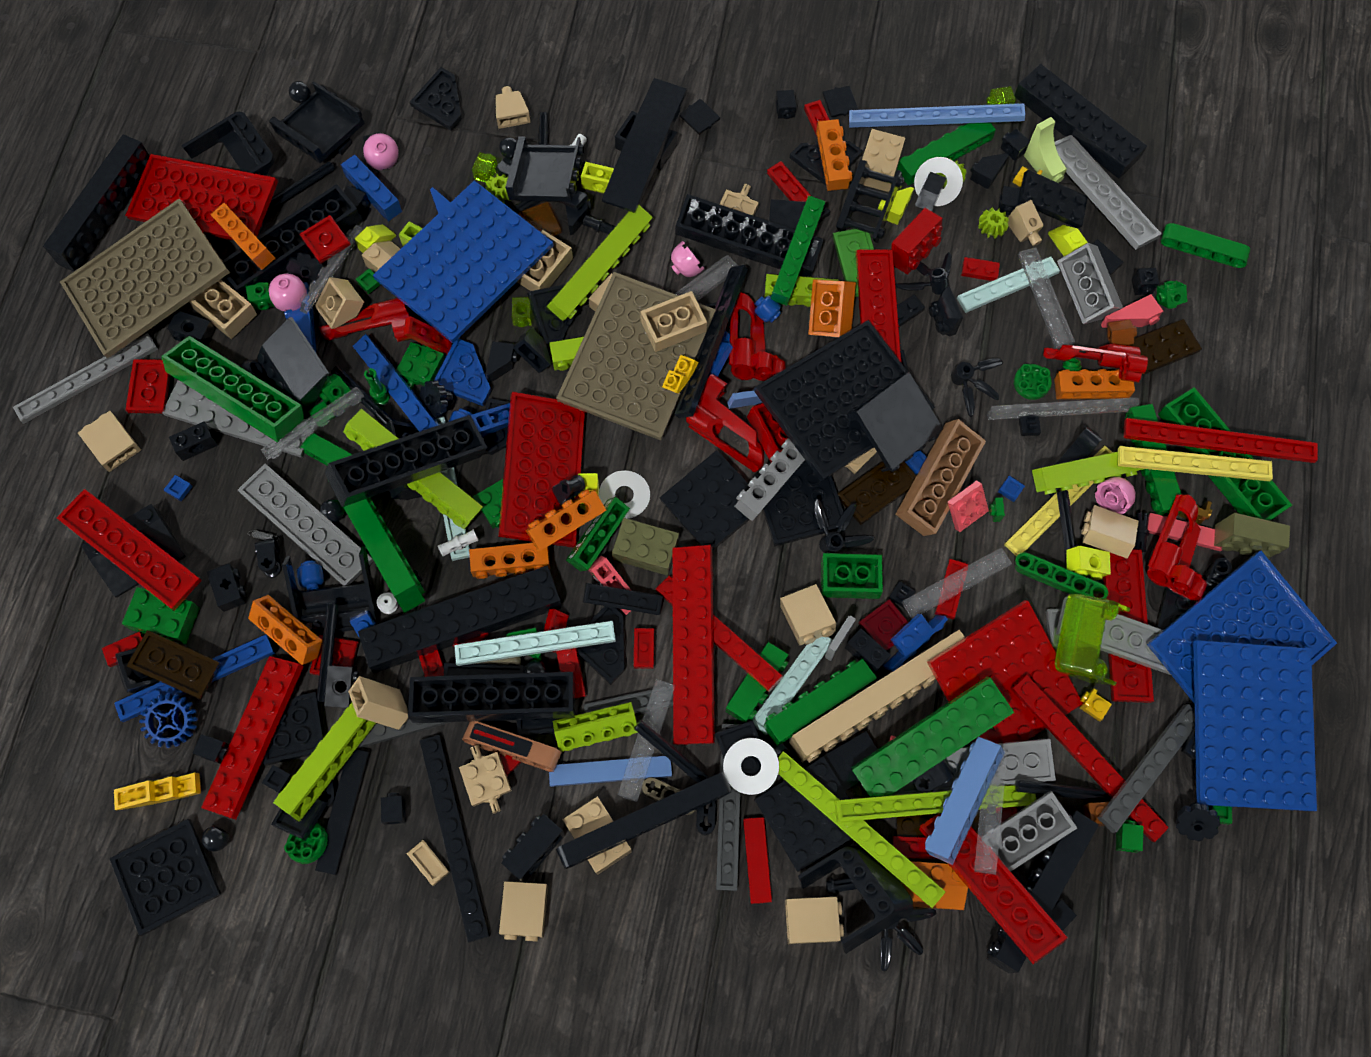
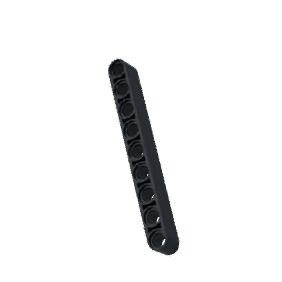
[556,772,732,869]

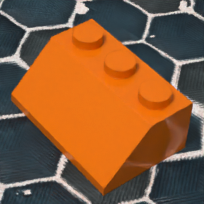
[808,279,856,337]
[901,861,968,910]

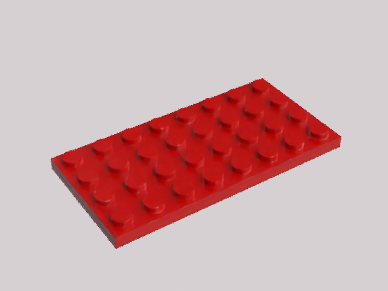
[125,154,278,240]
[498,392,585,548]

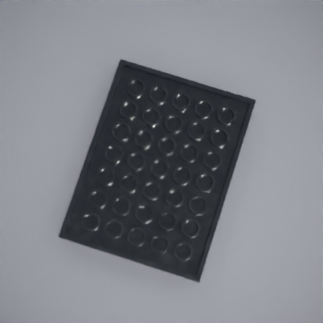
[753,320,935,481]

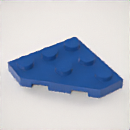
[434,339,491,407]

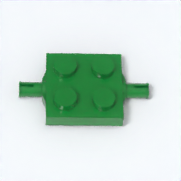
[396,342,445,389]

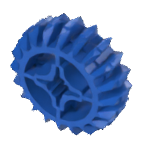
[139,692,198,748]

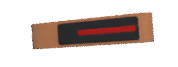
[462,721,562,772]

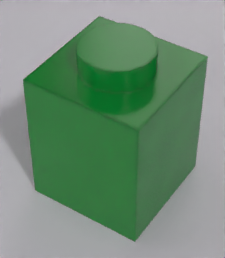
[1116,820,1143,853]

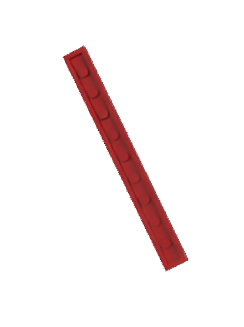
[1124,418,1318,463]
[1011,675,1169,842]

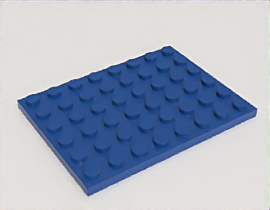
[373,180,554,343]
[1147,550,1337,704]
[1193,640,1317,811]

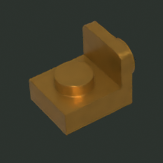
[1178,501,1212,525]

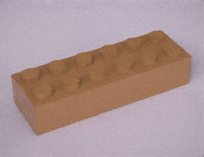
[895,419,986,536]

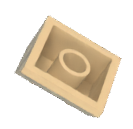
[362,241,400,273]
[315,277,364,329]

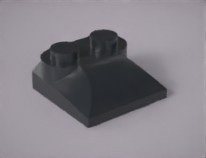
[929,286,963,337]
[115,648,160,693]

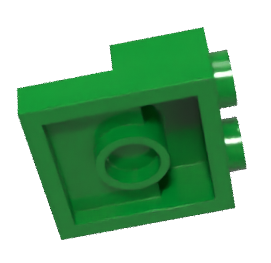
[473,479,503,529]

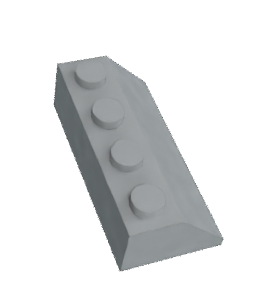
[1057,243,1123,324]
[981,791,1077,872]

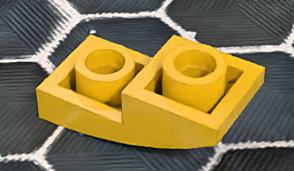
[662,355,699,394]

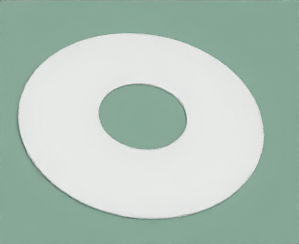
[914,157,963,206]
[599,471,650,519]
[723,738,779,795]

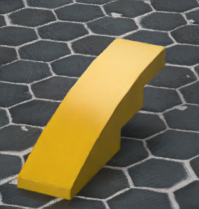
[114,772,201,810]

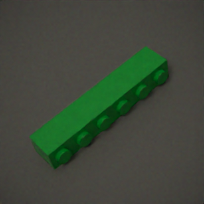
[897,122,996,186]
[770,195,826,306]
[1125,404,1181,516]
[763,659,877,746]

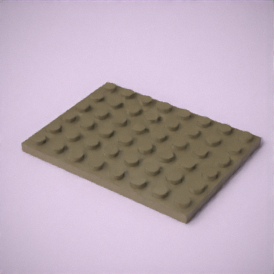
[60,199,230,358]
[556,272,716,440]

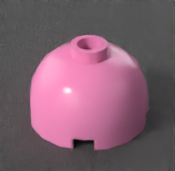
[363,133,399,170]
[671,241,705,278]
[268,273,307,311]
[1095,477,1136,515]

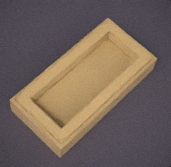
[407,840,450,886]

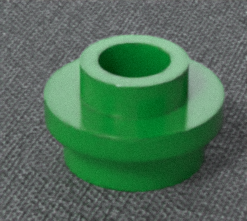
[1063,358,1082,371]

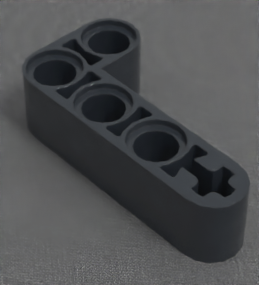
[1048,427,1103,497]

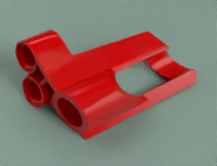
[729,293,786,381]
[319,298,411,342]
[1044,344,1148,383]
[686,374,764,472]
[1147,495,1207,601]

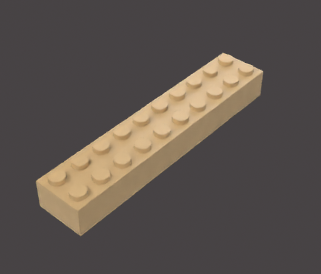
[789,630,965,763]

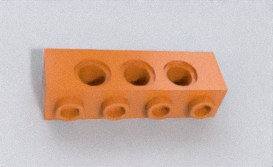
[816,119,852,191]
[210,203,275,270]
[1054,369,1135,399]
[525,489,607,551]
[469,543,550,579]
[248,595,322,665]

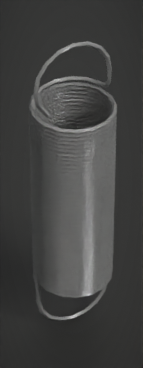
[248,530,279,541]

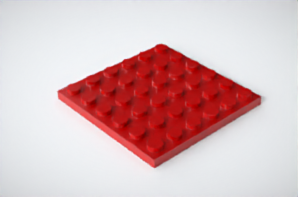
[927,600,1083,744]

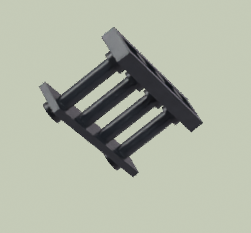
[836,159,904,243]

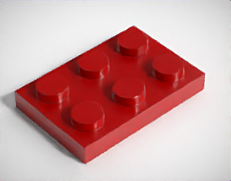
[125,359,171,414]

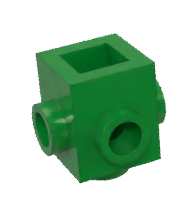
[1156,281,1187,309]
[246,282,275,310]
[319,374,351,405]

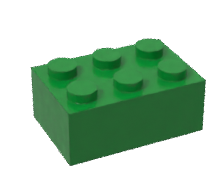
[821,553,883,599]
[122,587,200,645]

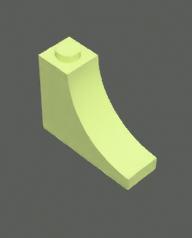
[1024,117,1067,183]

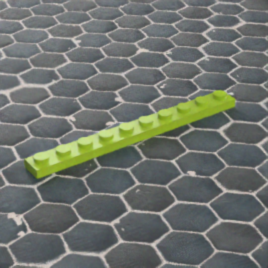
[778,751,945,908]
[834,785,1036,822]

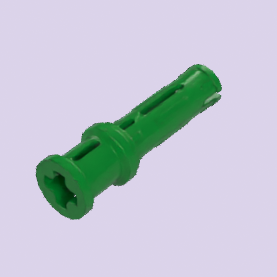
[364,368,390,406]

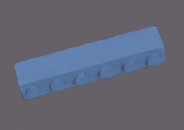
[925,737,1005,865]

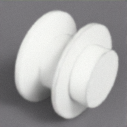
[377,593,398,614]

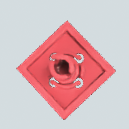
[948,481,989,532]

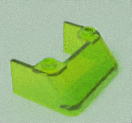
[1055,594,1130,686]

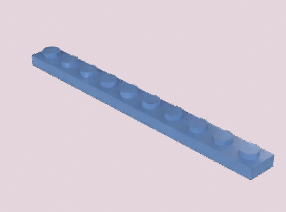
[849,104,1025,128]

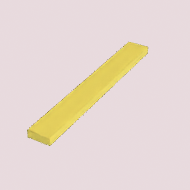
[1004,446,1113,556]
[1118,446,1273,481]

